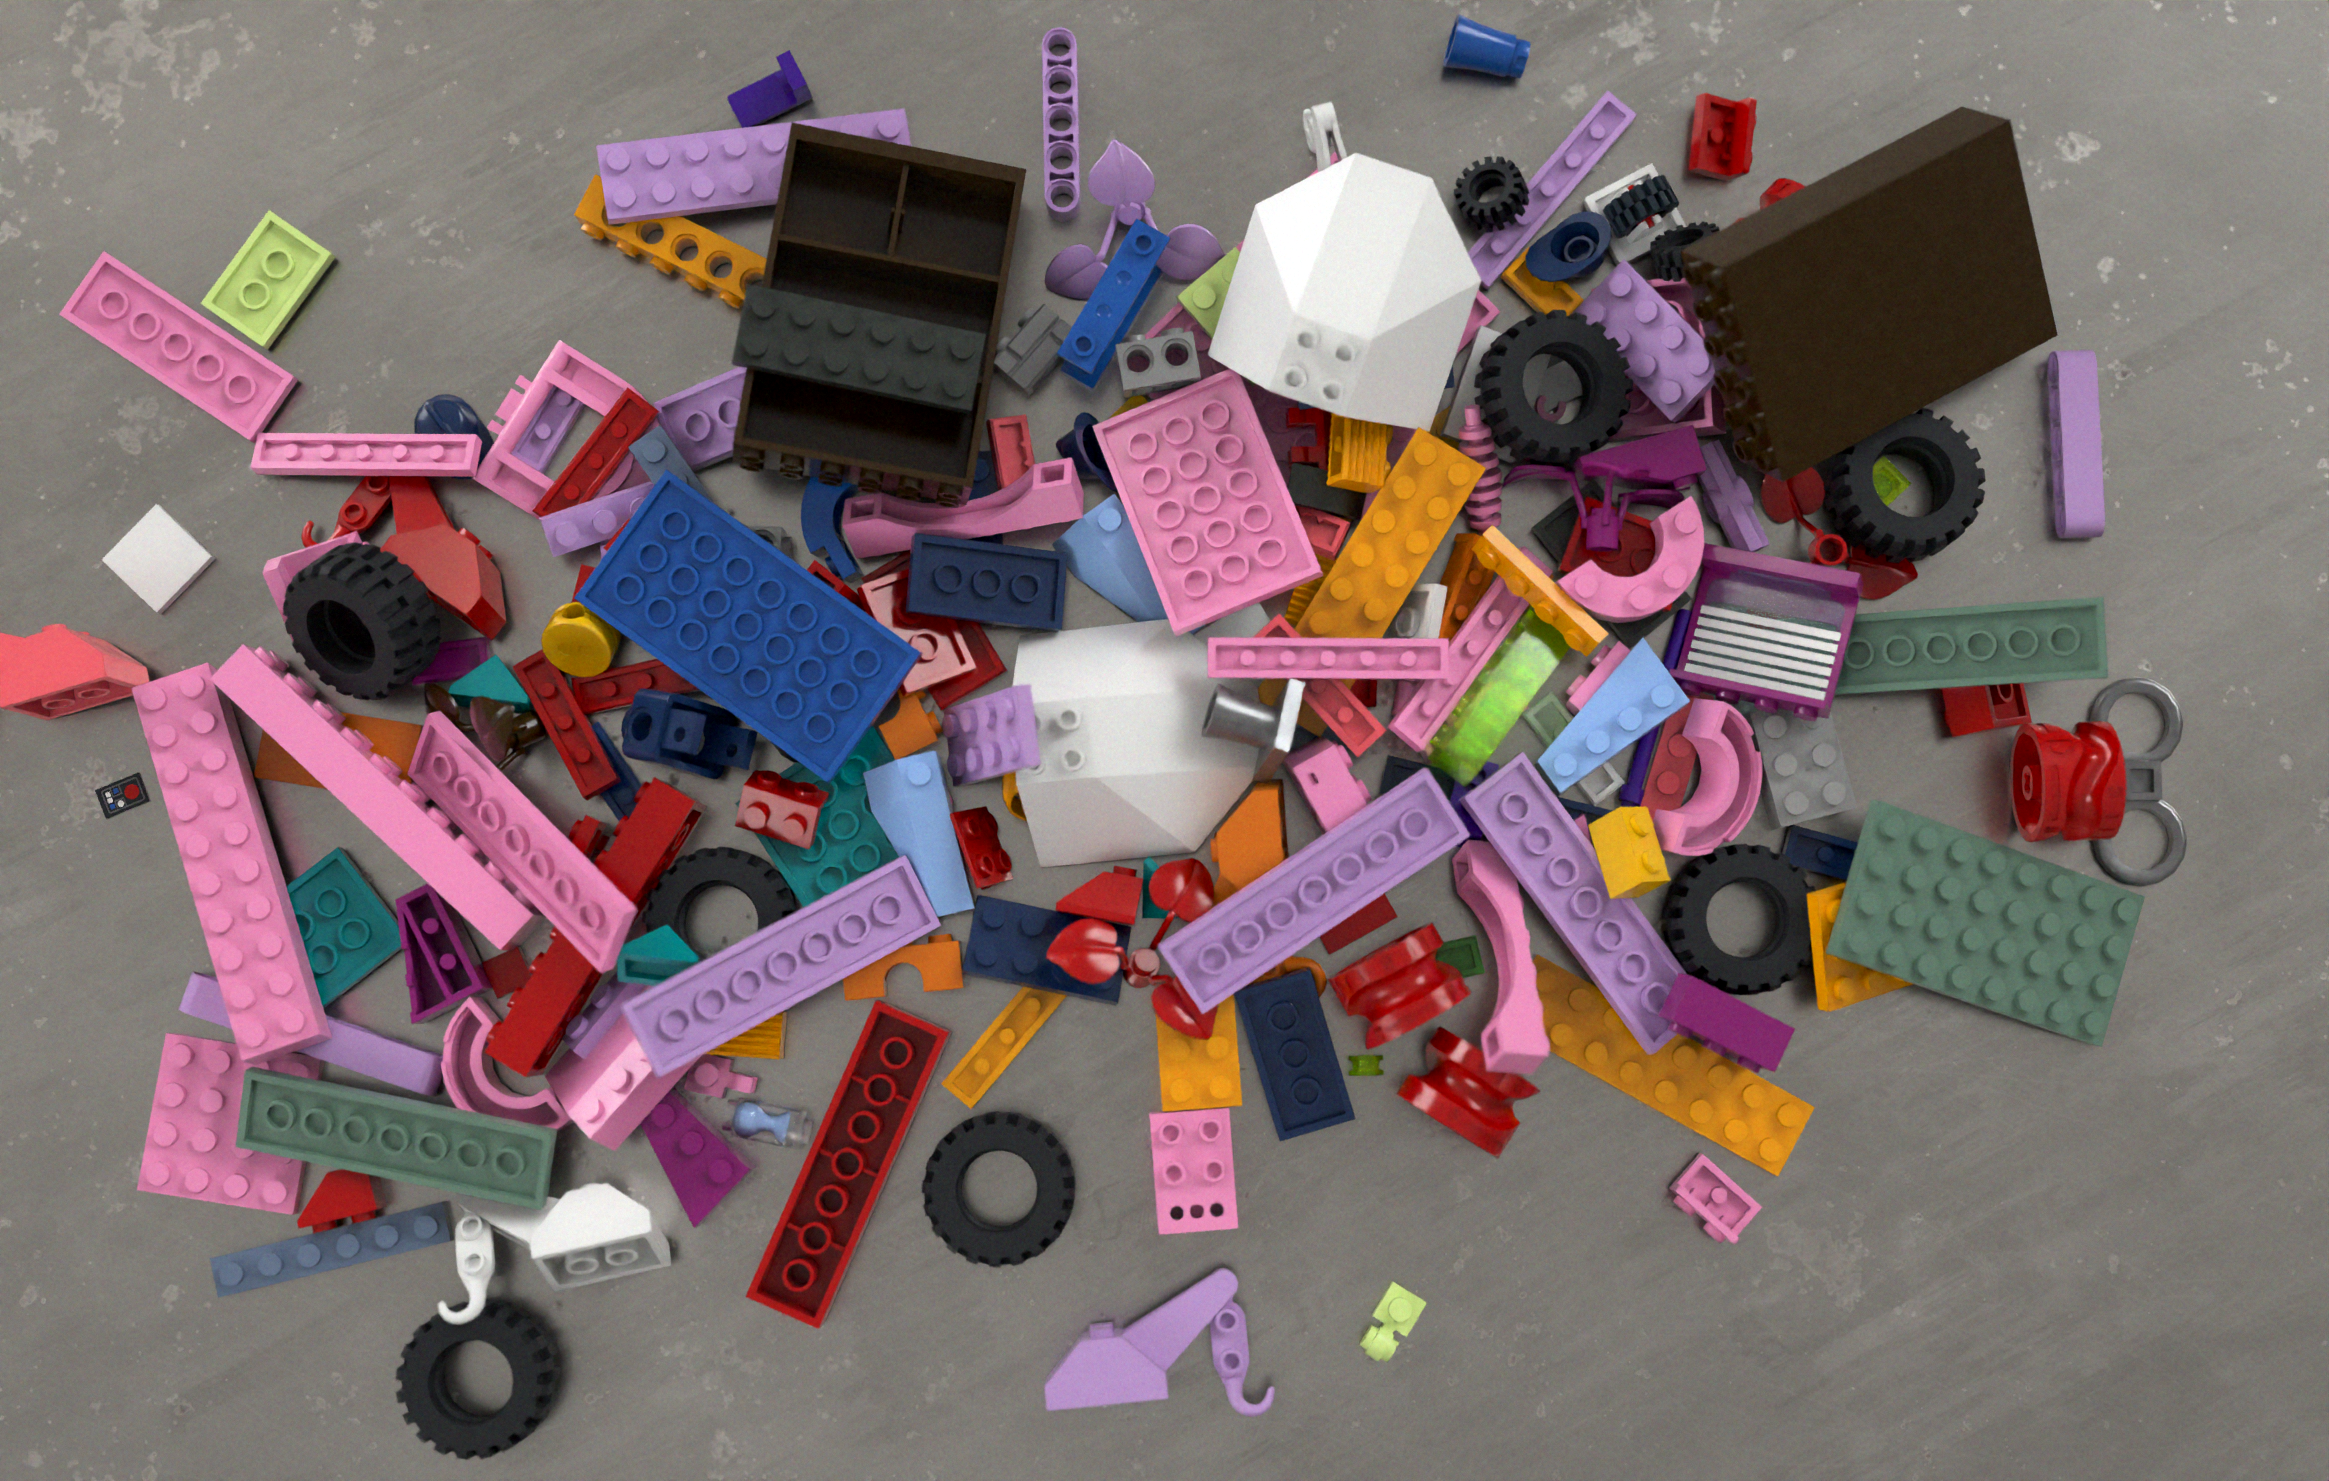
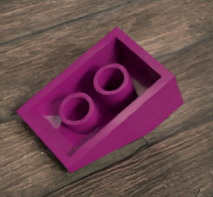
[1568,425,1707,493]

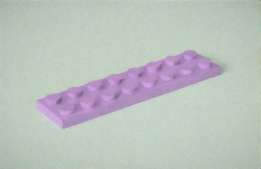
[596,108,911,225]
[1459,752,1688,1055]
[1157,768,1471,1014]
[619,855,941,1078]

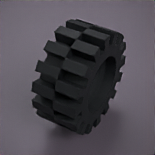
[1454,156,1529,232]
[1650,222,1720,282]

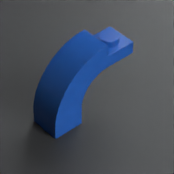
[801,476,864,583]

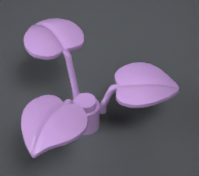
[1045,139,1226,299]

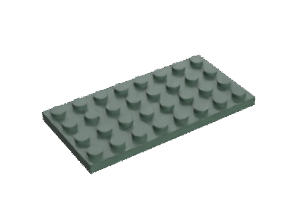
[1826,800,2145,1047]

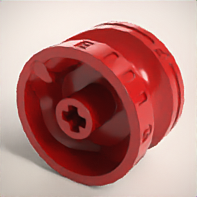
[2010,721,2126,842]
[1328,922,1471,1050]
[1396,1026,1541,1159]

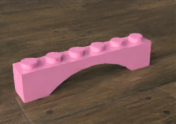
[842,457,1084,559]
[1452,840,1550,1074]

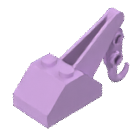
[1044,1268,1275,1417]

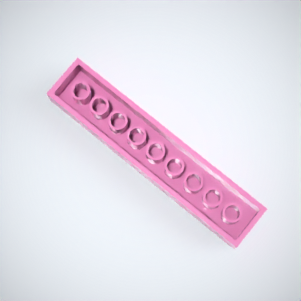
[210,644,547,950]
[131,662,332,1065]

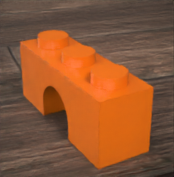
[879,689,943,760]
[843,934,966,1001]

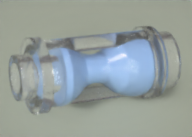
[722,1097,814,1150]

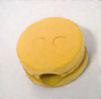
[541,602,620,677]

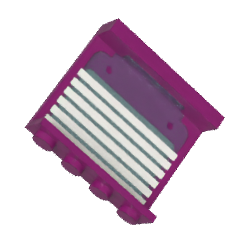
[1669,543,1863,721]

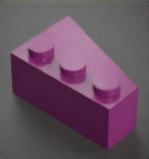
[1658,973,1795,1074]
[640,1087,756,1228]

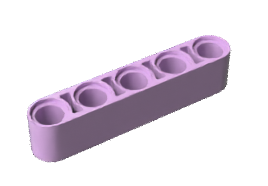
[1042,27,1081,223]
[2048,350,2105,538]

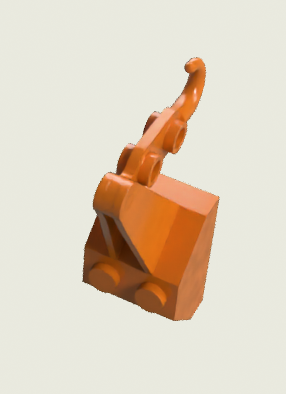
[1209,779,1327,998]

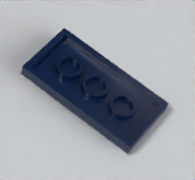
[905,533,1068,632]
[962,895,1131,1006]
[1234,967,1355,1141]

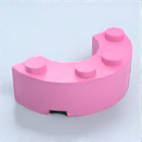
[1555,496,1704,623]
[1653,698,1762,856]
[441,997,575,1131]

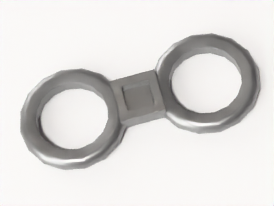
[2090,677,2187,887]

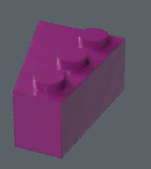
[395,883,493,1024]

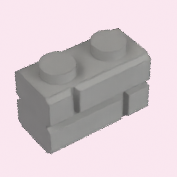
[993,304,1072,397]

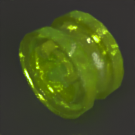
[1348,1055,1384,1076]

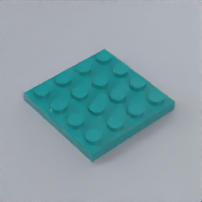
[735,725,899,907]

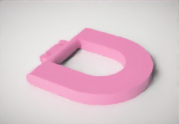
[472,340,660,520]

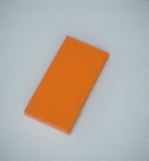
[254,712,423,789]

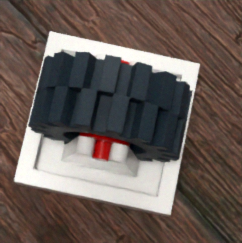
[1582,163,1687,265]

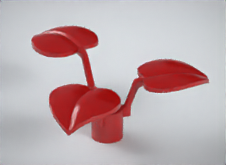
[1746,467,1918,630]
[1046,858,1218,1041]

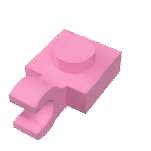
[684,1054,758,1098]

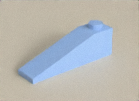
[1052,493,1205,635]
[863,750,975,917]

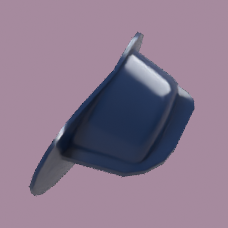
[1526,211,1612,282]
[414,394,494,480]
[1056,412,1118,493]

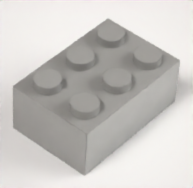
[1744,697,1857,830]

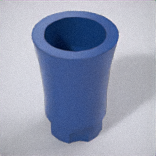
[1443,14,1531,78]

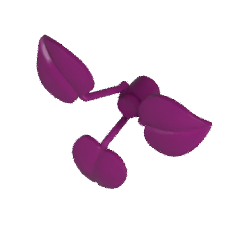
[1503,461,1685,552]

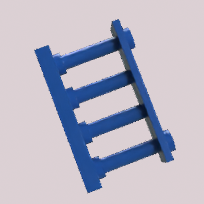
[1057,218,1171,392]

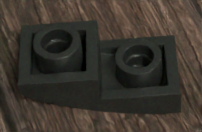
[1287,463,1366,521]

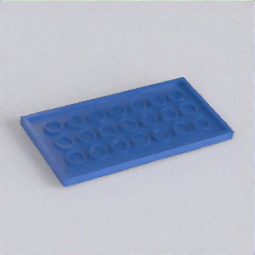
[574,469,923,783]

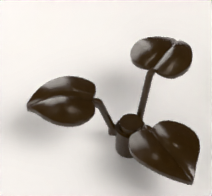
[424,682,546,772]

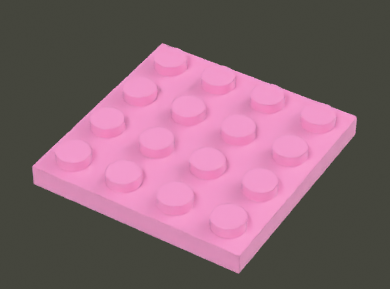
[137,1033,325,1215]

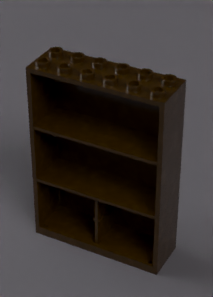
[1681,107,2058,482]
[733,123,1026,508]

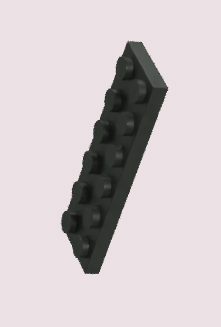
[732,284,986,414]

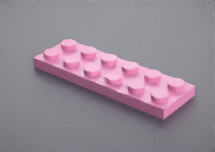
[59,251,298,443]

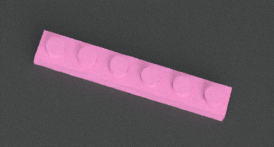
[250,433,482,477]
[1388,546,1553,752]
[1207,637,1449,679]

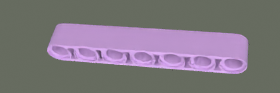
[178,972,443,1096]

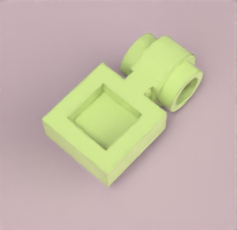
[1359,1281,1427,1362]

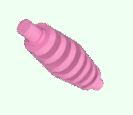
[1459,405,1502,536]

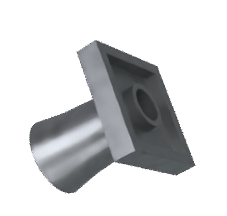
[1201,678,1305,784]

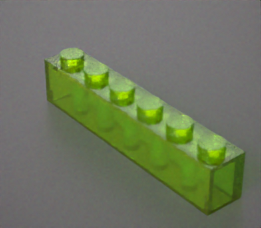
[1427,574,1570,787]

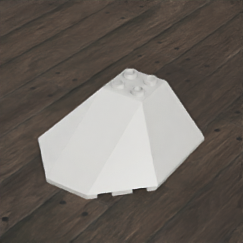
[1207,153,1481,431]
[1012,619,1260,868]

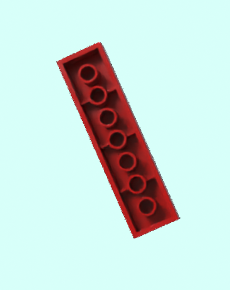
[484,777,707,1077]
[745,1000,952,1329]

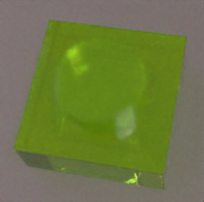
[1873,456,1912,506]

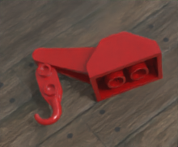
[301,476,506,640]

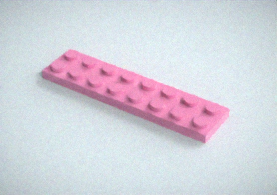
[408,711,637,973]

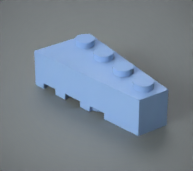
[1534,638,1690,797]

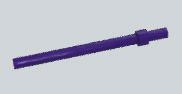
[1618,609,1692,807]

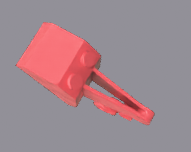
[0,624,149,721]

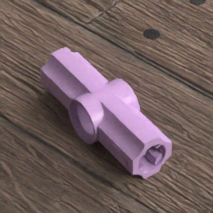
[1698,440,1770,553]

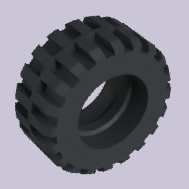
[1474,310,1633,466]
[1824,408,1986,563]
[283,543,441,700]
[1662,844,1816,995]
[642,847,796,962]
[922,1111,1076,1268]
[395,1299,560,1460]

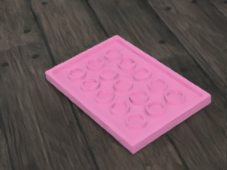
[1092,368,1323,636]

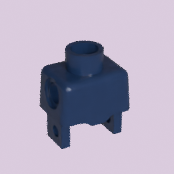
[621,688,758,779]

